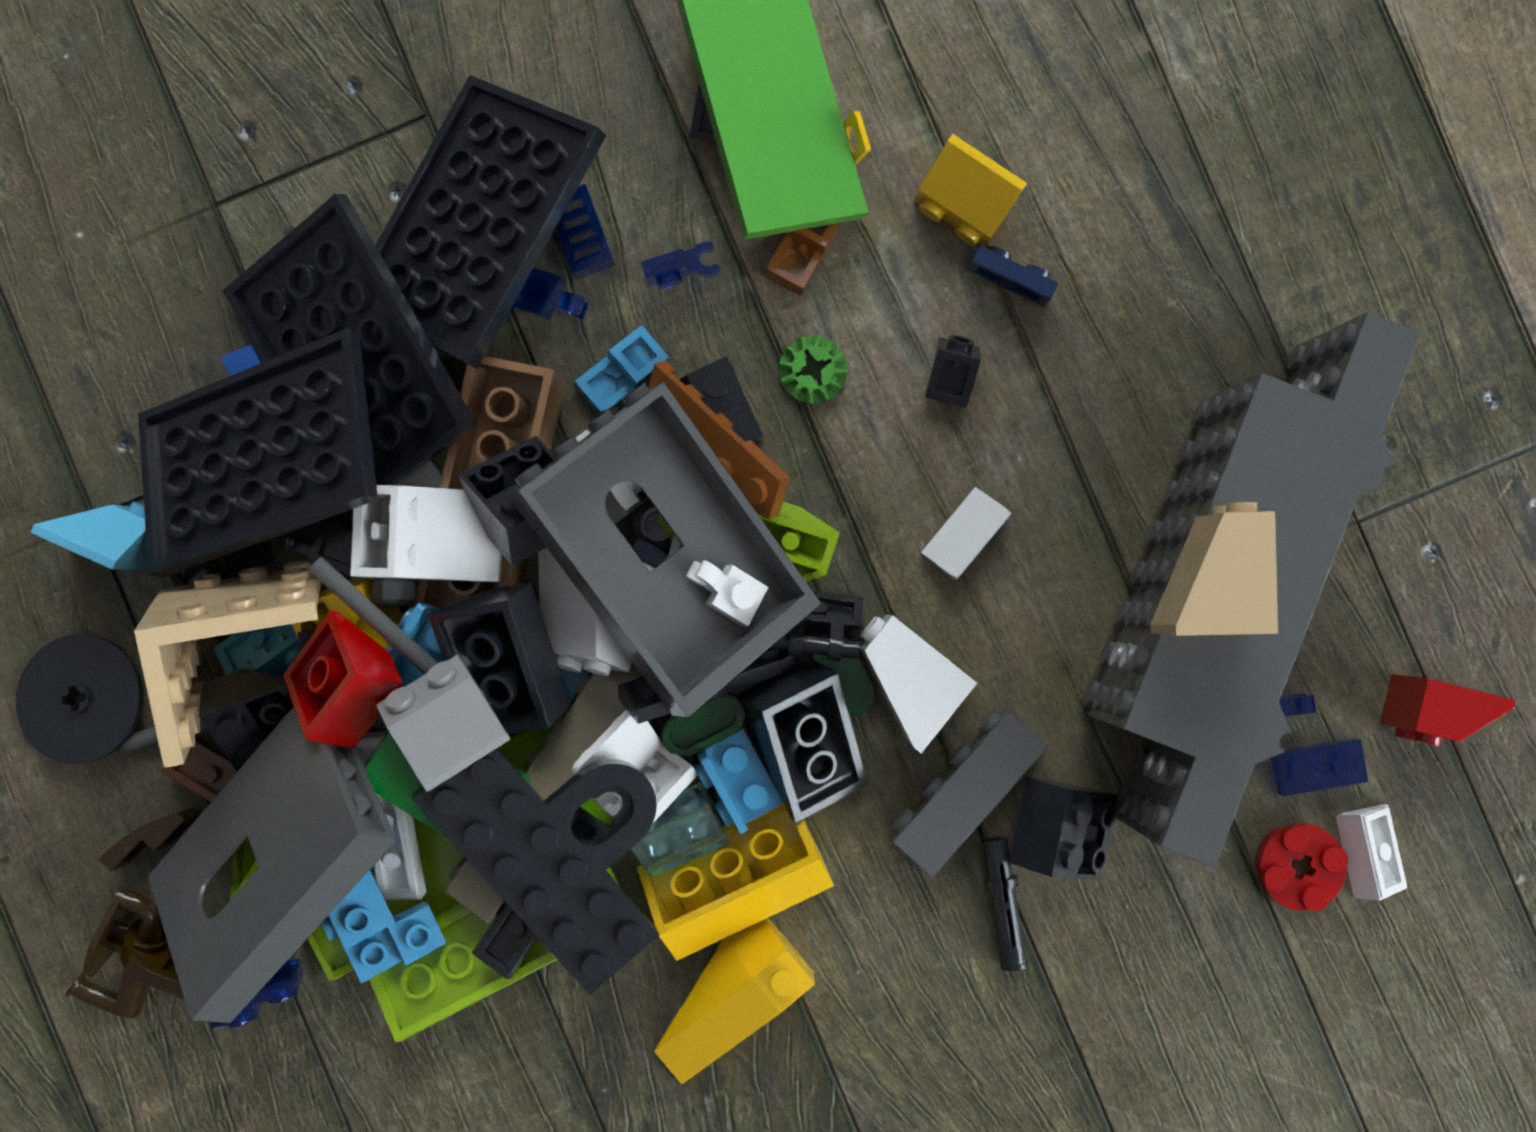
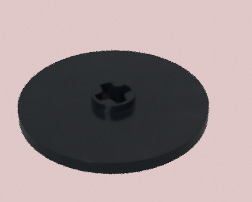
[16,634,143,764]

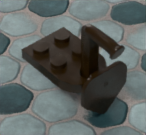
[65,887,185,1018]

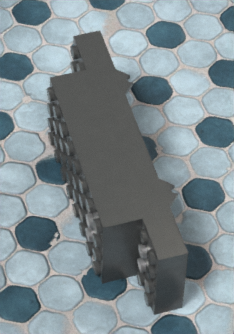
[1083,312,1421,868]

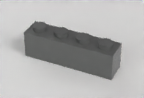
[890,708,1049,878]

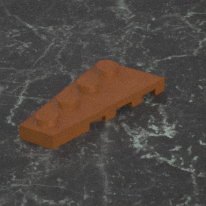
[648,360,790,520]

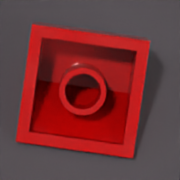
[283,610,403,749]
[1380,674,1516,747]

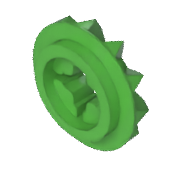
[779,334,847,404]

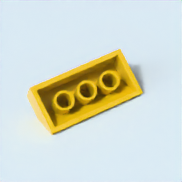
[637,803,834,961]

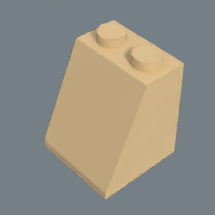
[1151,502,1278,636]

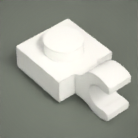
[686,560,769,627]

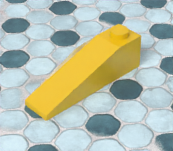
[654,917,815,1085]

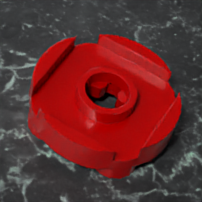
[1255,822,1348,912]

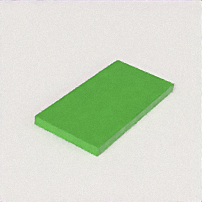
[676,0,869,240]

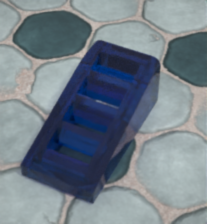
[556,184,616,280]

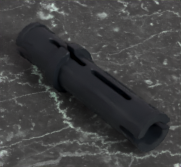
[981,836,1029,971]

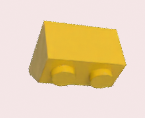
[914,133,1027,248]

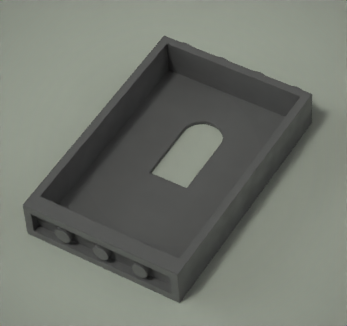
[507,382,821,717]
[148,706,396,1023]

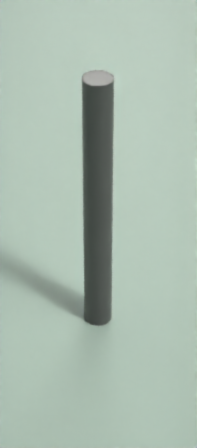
[309,557,438,675]

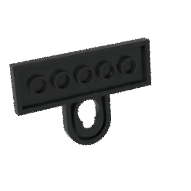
[412,748,660,995]

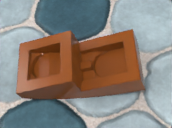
[764,223,841,296]

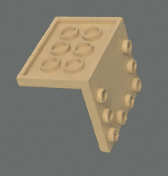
[134,560,321,768]

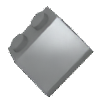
[376,654,510,792]

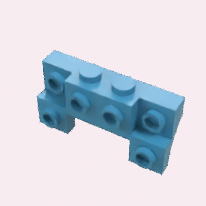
[321,819,446,983]

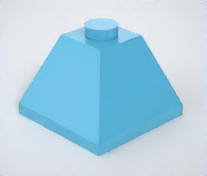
[30,501,148,571]

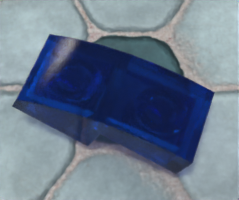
[210,959,303,1028]

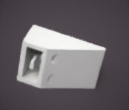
[350,485,502,582]

